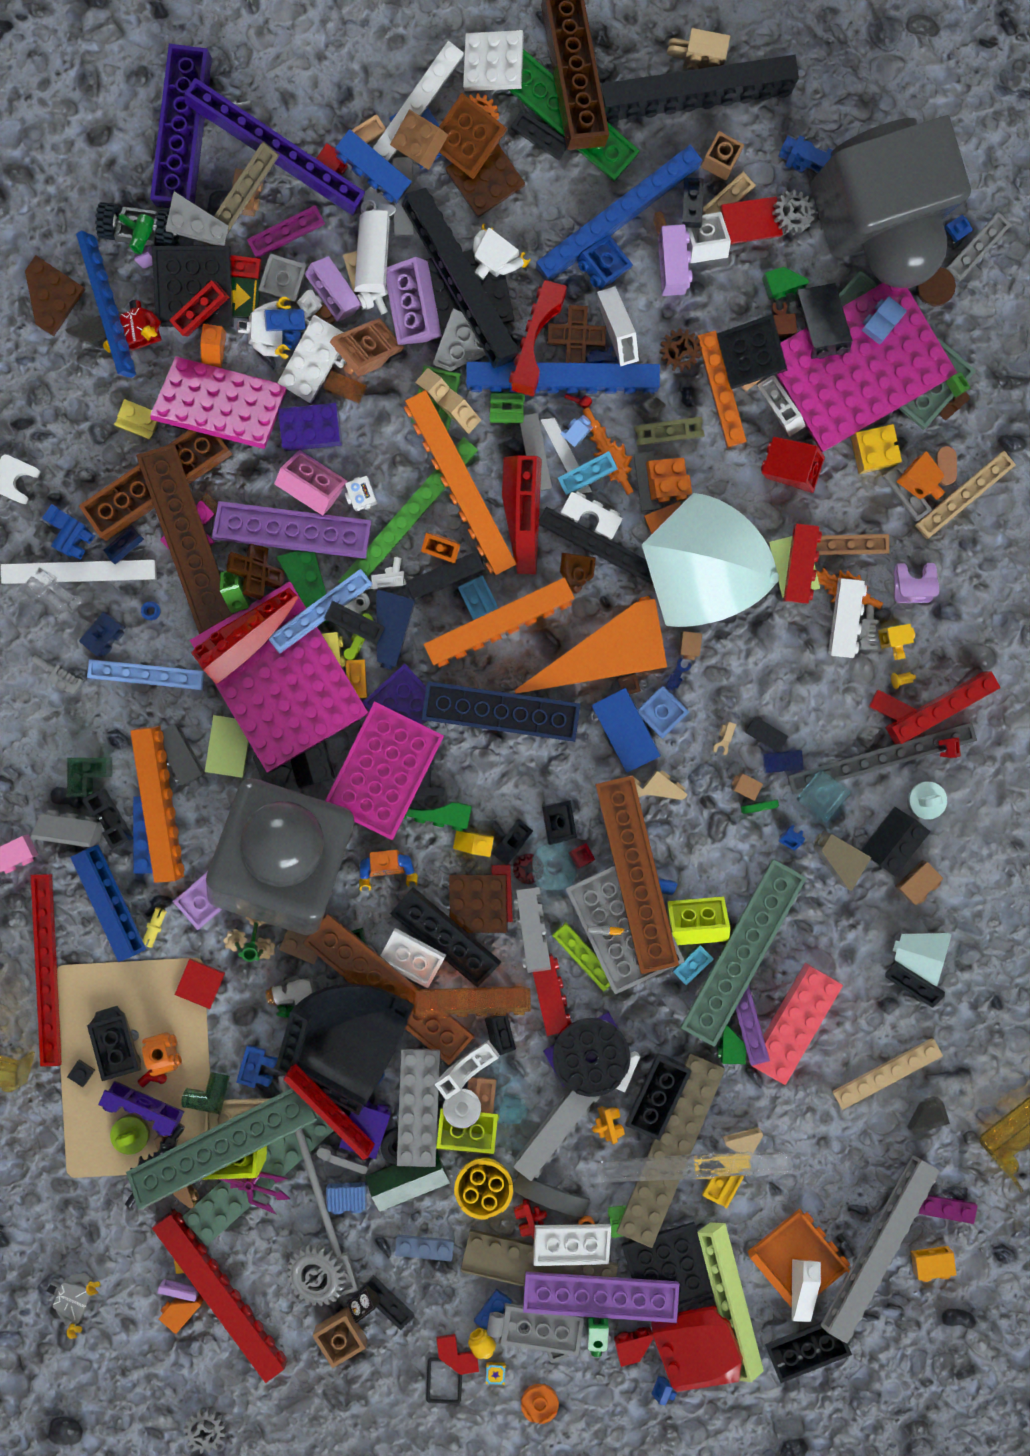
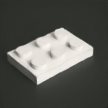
[380,928,446,988]

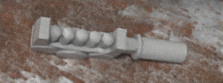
[857,596,879,650]
[31,655,84,694]

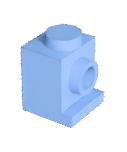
[561,415,593,447]

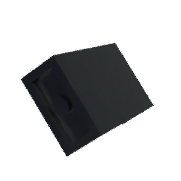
[795,283,853,359]

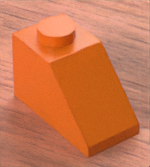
[200,324,227,368]
[421,533,460,563]
[158,1295,204,1334]

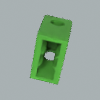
[220,571,250,613]

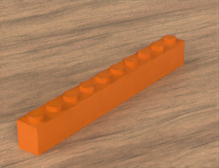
[403,390,516,576]

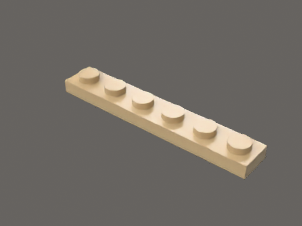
[832,1038,943,1110]

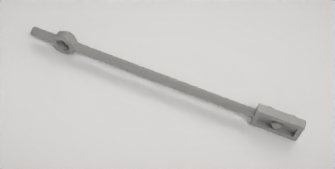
[278,1074,359,1295]

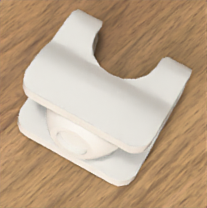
[0,455,41,504]

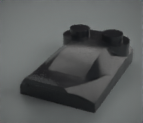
[87,1006,141,1081]

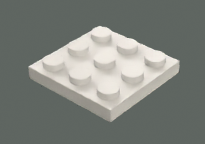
[463,30,524,91]

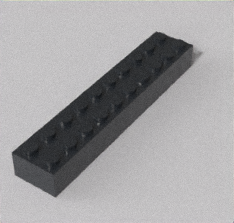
[601,54,799,123]

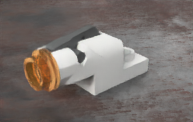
[265,975,323,1006]

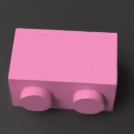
[0,834,38,874]

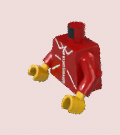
[103,300,162,353]

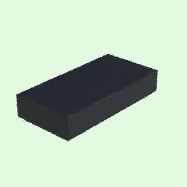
[745,717,788,753]

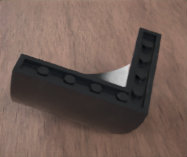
[275,984,414,1116]

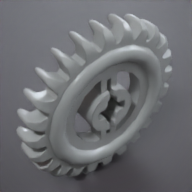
[286,1244,347,1306]

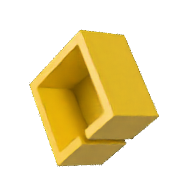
[851,424,902,474]

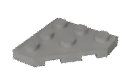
[432,308,486,371]

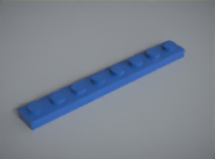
[76,230,136,378]

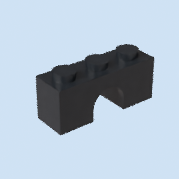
[83,789,133,850]

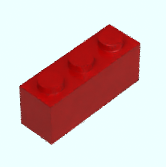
[169,280,230,337]

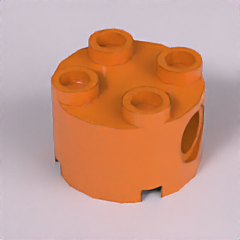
[142,1032,182,1077]

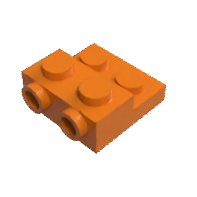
[646,458,692,503]

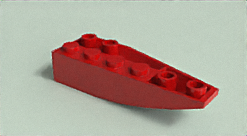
[502,455,542,575]
[191,587,298,685]

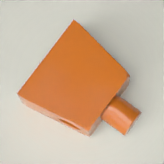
[896,451,945,500]

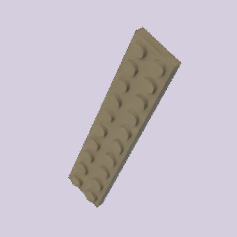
[616,1053,725,1248]

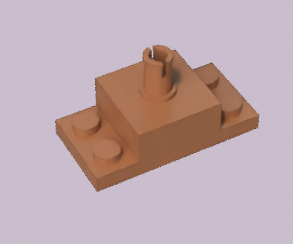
[330,318,404,377]

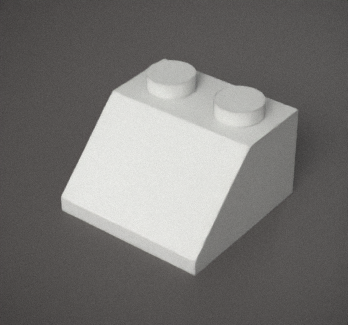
[685,212,731,263]

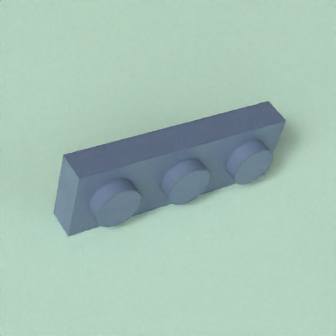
[395,1234,454,1261]

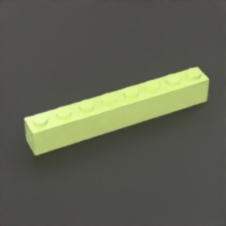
[697,1222,764,1382]

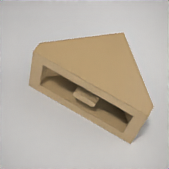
[722,1127,763,1158]

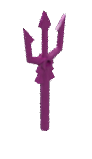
[218,1171,290,1215]

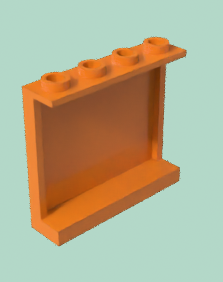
[747,1208,851,1308]

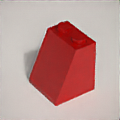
[761,436,825,493]

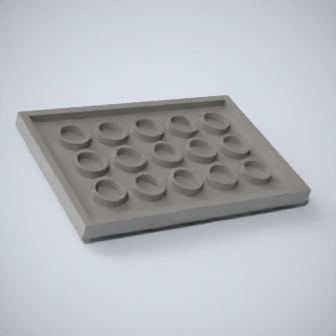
[566,865,685,994]

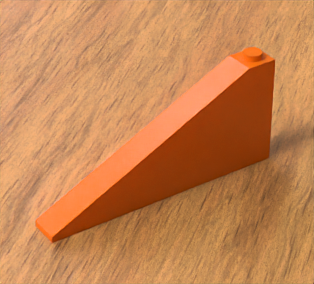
[515,596,667,694]

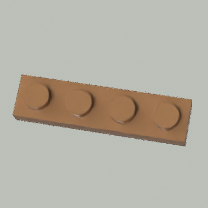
[816,534,890,556]

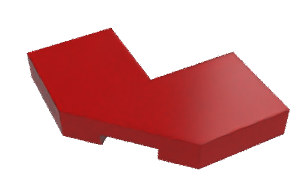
[436,1334,479,1375]

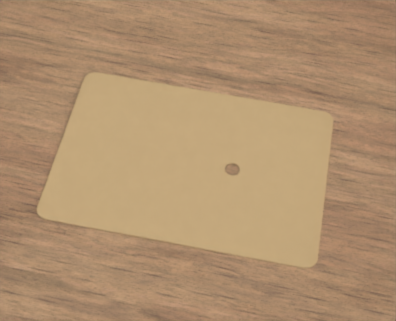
[57,958,212,1178]

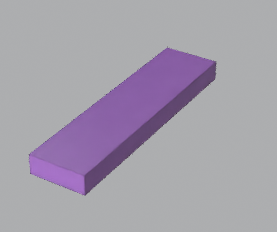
[735,985,770,1066]

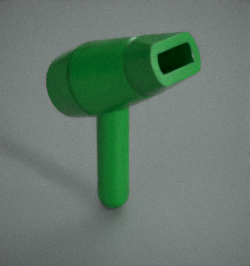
[118,214,154,254]

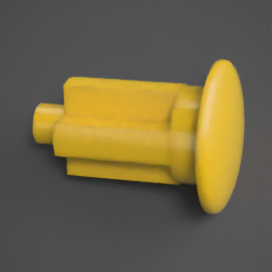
[891,672,916,689]

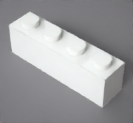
[828,578,867,658]

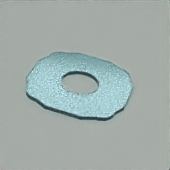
[532,844,576,890]

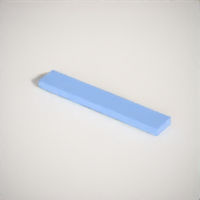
[268,569,373,654]
[87,659,205,690]

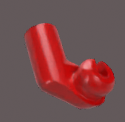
[137,1069,167,1088]

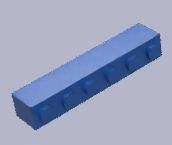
[70,844,146,962]

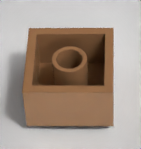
[390,109,448,170]
[312,1307,368,1368]

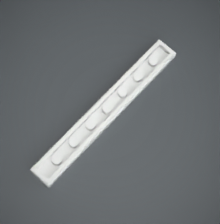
[1,560,157,584]

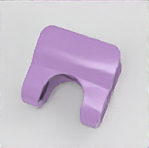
[894,563,939,603]

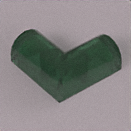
[181,1072,230,1115]

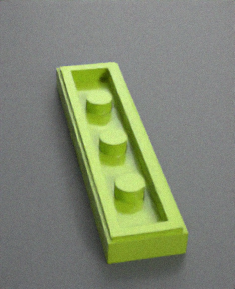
[552,922,610,992]

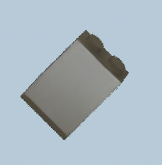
[813,831,871,891]

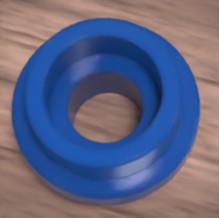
[141,601,161,621]

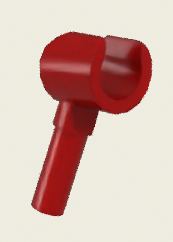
[564,393,592,409]

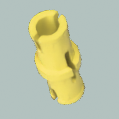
[142,907,167,948]

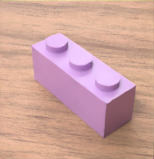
[305,256,361,322]

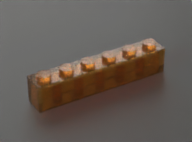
[413,986,531,1019]

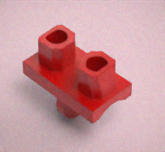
[514,1198,547,1239]

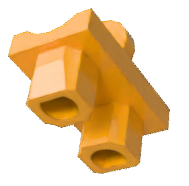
[592,1106,625,1144]

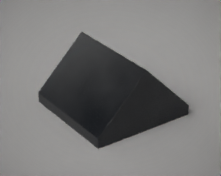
[541,800,577,845]

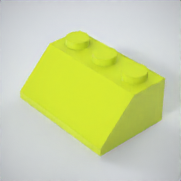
[667,897,730,945]
[436,1108,498,1155]
[202,1146,267,1179]

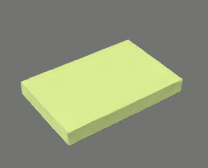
[769,536,820,598]
[205,715,249,778]

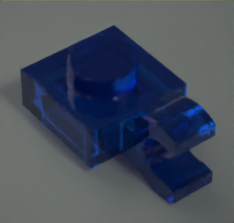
[586,346,618,363]
[665,658,692,691]

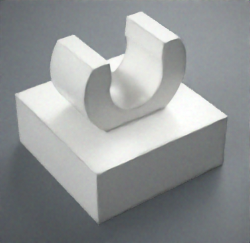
[297,290,324,318]

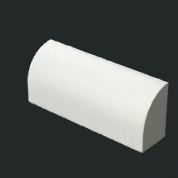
[354,210,390,293]

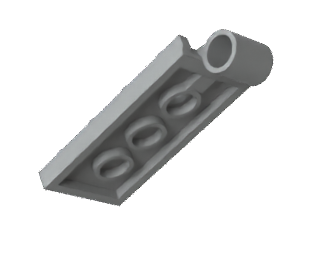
[487,1303,584,1356]

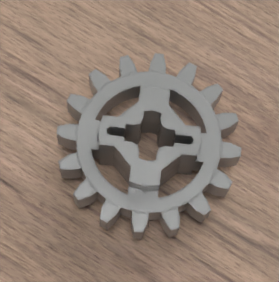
[772,190,815,235]
[183,1408,226,1453]

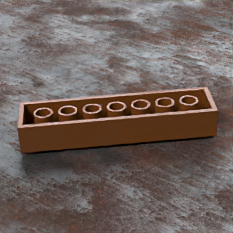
[79,430,233,541]

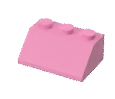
[274,450,347,516]

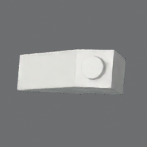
[757,375,806,437]
[792,1259,821,1322]

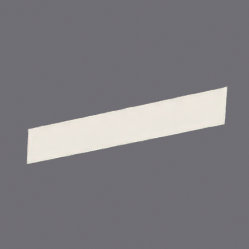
[541,418,592,493]

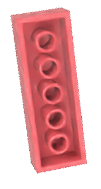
[748,962,843,1085]

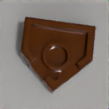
[560,553,596,594]

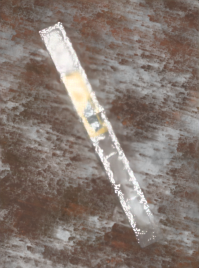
[597,1152,793,1182]

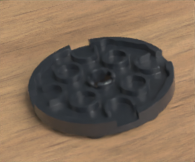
[553,1018,630,1097]

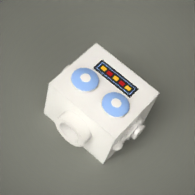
[345,476,377,511]

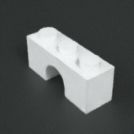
[561,491,623,541]

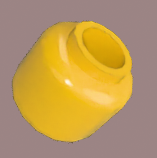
[468,1328,496,1359]

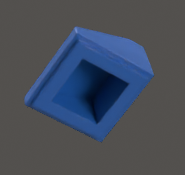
[658,878,677,895]

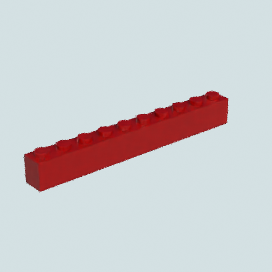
[152,1208,287,1383]

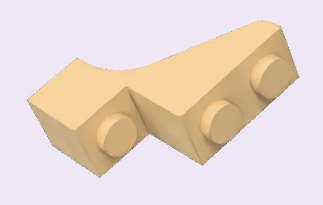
[415,368,481,434]
[634,770,688,800]

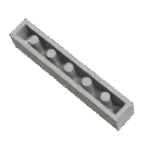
[513,1089,601,1181]

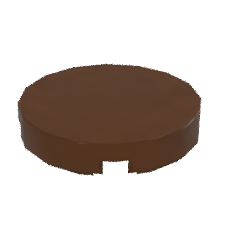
[916,267,956,307]

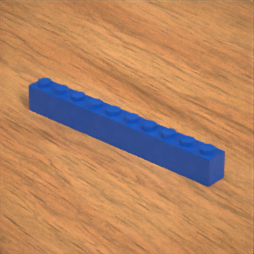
[536,144,702,281]
[466,362,660,394]

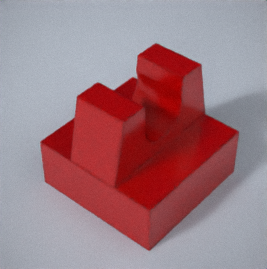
[938,737,961,758]

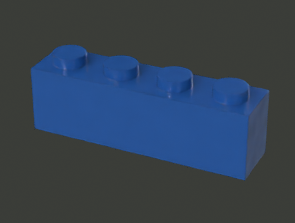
[335,129,412,204]

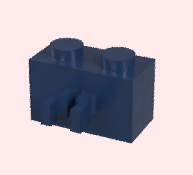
[79,611,126,657]

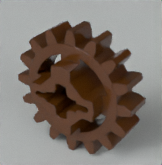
[659,328,702,372]

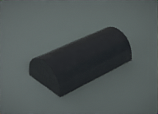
[624,1053,692,1141]
[765,1321,852,1384]

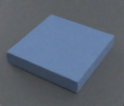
[638,685,689,739]

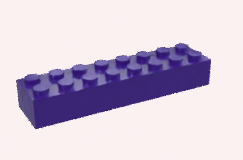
[150,44,212,208]

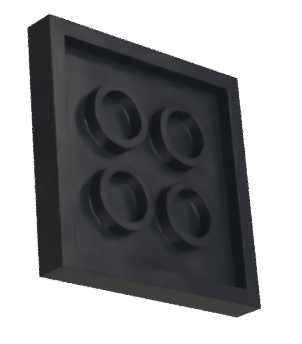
[717,314,788,389]

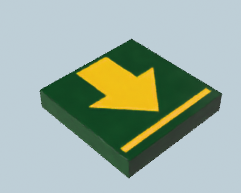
[232,277,261,319]

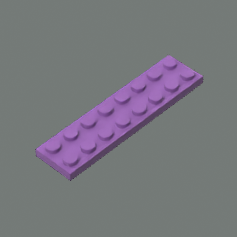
[212,501,372,559]
[523,1271,679,1323]

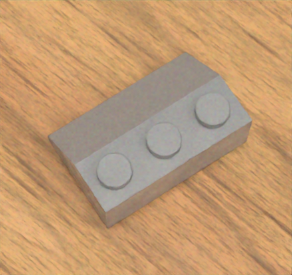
[31,810,102,847]

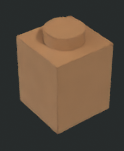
[679,631,702,660]
[731,773,763,801]

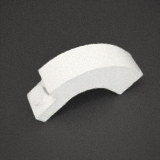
[435,1040,500,1100]

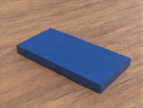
[592,688,661,773]

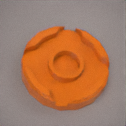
[521,1384,559,1424]

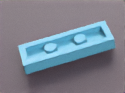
[558,451,618,496]

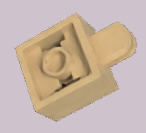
[667,28,730,70]

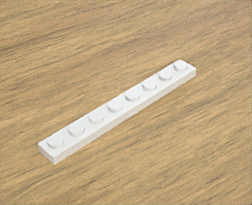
[373,41,464,162]

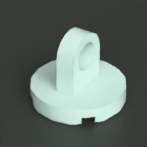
[908,781,947,819]

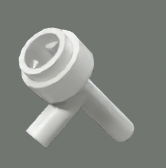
[356,286,388,315]

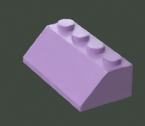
[386,257,442,345]

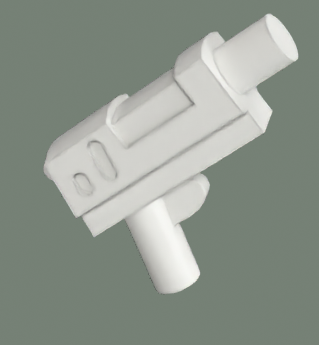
[367,557,407,591]

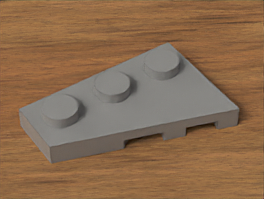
[166,192,229,246]

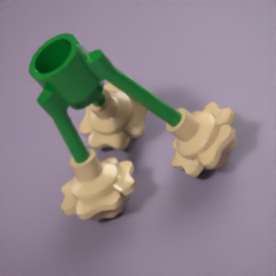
[223,917,275,962]

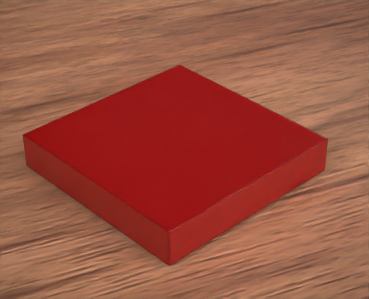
[174,958,225,1009]

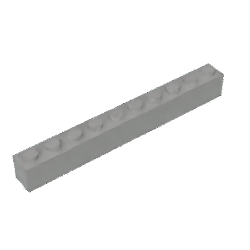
[820,1155,940,1343]

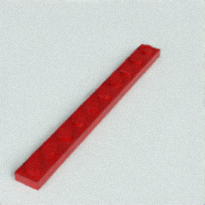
[31,874,62,1067]

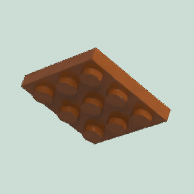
[439,93,507,179]

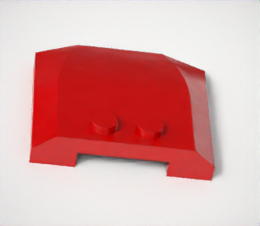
[651,1306,743,1392]

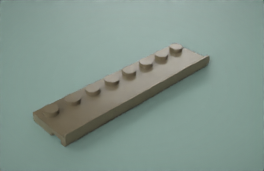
[461,1229,618,1287]

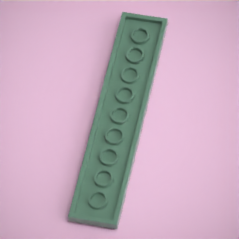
[680,859,807,1047]
[126,1088,318,1209]
[182,1102,349,1246]

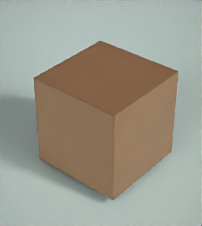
[701,131,744,181]

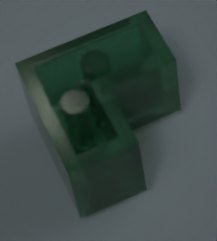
[67,757,112,797]

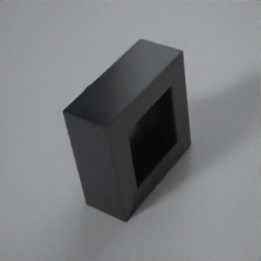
[67,1059,95,1087]

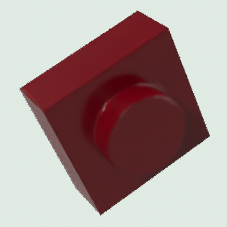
[569,843,596,869]

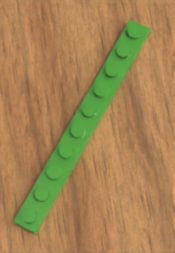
[338,437,478,583]

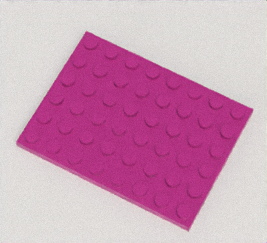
[776,283,957,453]
[190,582,368,773]

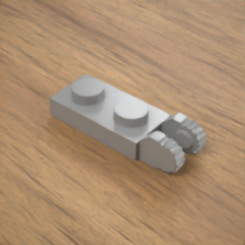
[316,1143,370,1174]

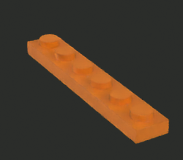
[697,331,746,448]

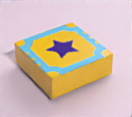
[486,1362,506,1385]

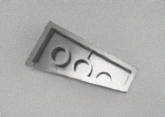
[514,887,551,973]

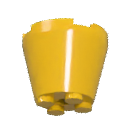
[454,1156,513,1219]

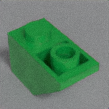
[762,267,809,300]
[717,1025,746,1065]

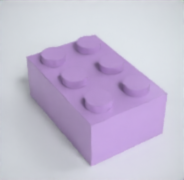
[658,225,692,296]

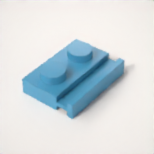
[458,575,498,620]

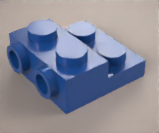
[577,235,633,290]

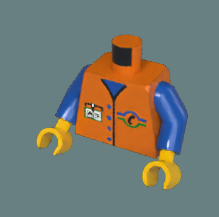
[359,850,418,891]

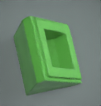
[945,372,970,398]

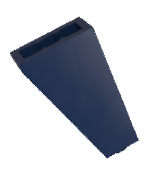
[376,589,416,670]

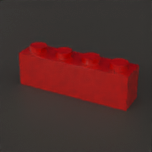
[783,523,822,604]
[533,953,571,1036]

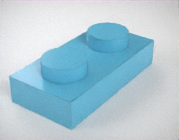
[672,944,713,985]

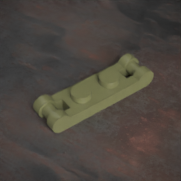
[634,417,705,446]

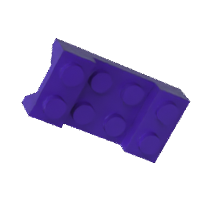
[98,1081,185,1136]

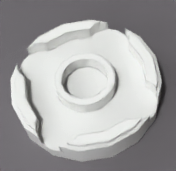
[443,1088,481,1128]

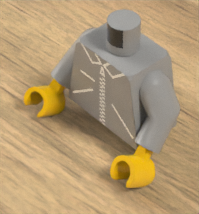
[47,1273,100,1339]

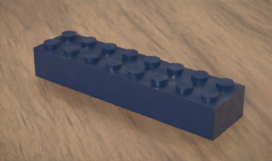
[422,681,581,742]

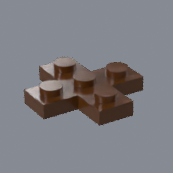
[547,305,606,363]
[226,544,284,600]

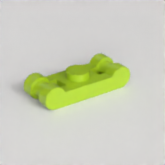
[344,613,374,660]

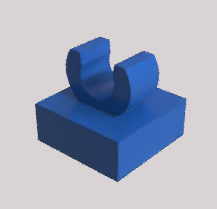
[945,214,973,243]
[282,331,303,351]
[778,825,805,851]
[651,1376,677,1406]

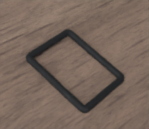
[426,1357,462,1404]

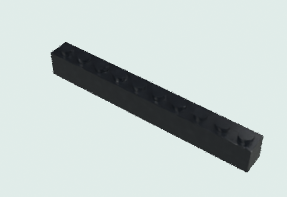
[402,188,519,368]

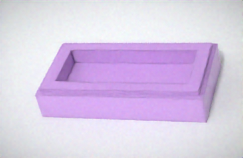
[158,1279,199,1302]

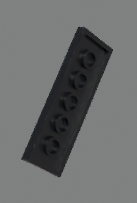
[390,887,501,988]

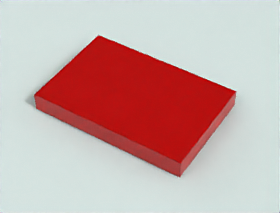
[720,196,783,244]

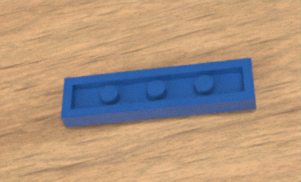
[133,796,153,873]

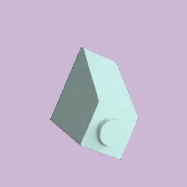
[893,933,952,986]

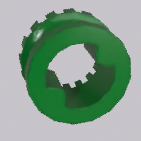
[276,1004,294,1018]

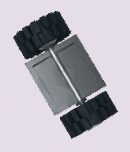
[95,202,179,246]

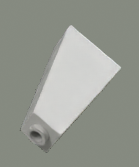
[597,286,639,366]

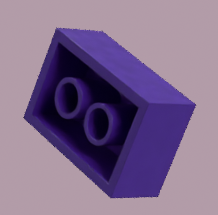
[278,403,343,451]

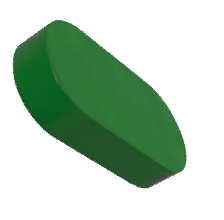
[740,799,779,814]

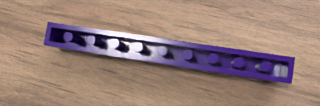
[185,78,365,216]

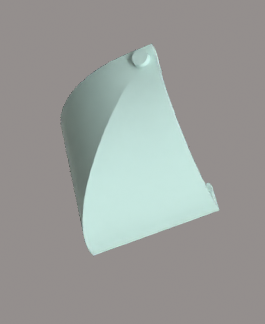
[642,493,779,627]

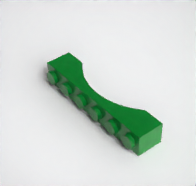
[404,801,472,831]

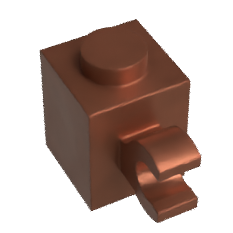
[771,302,797,339]

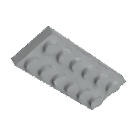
[397,1048,440,1167]

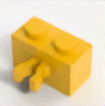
[878,624,915,660]

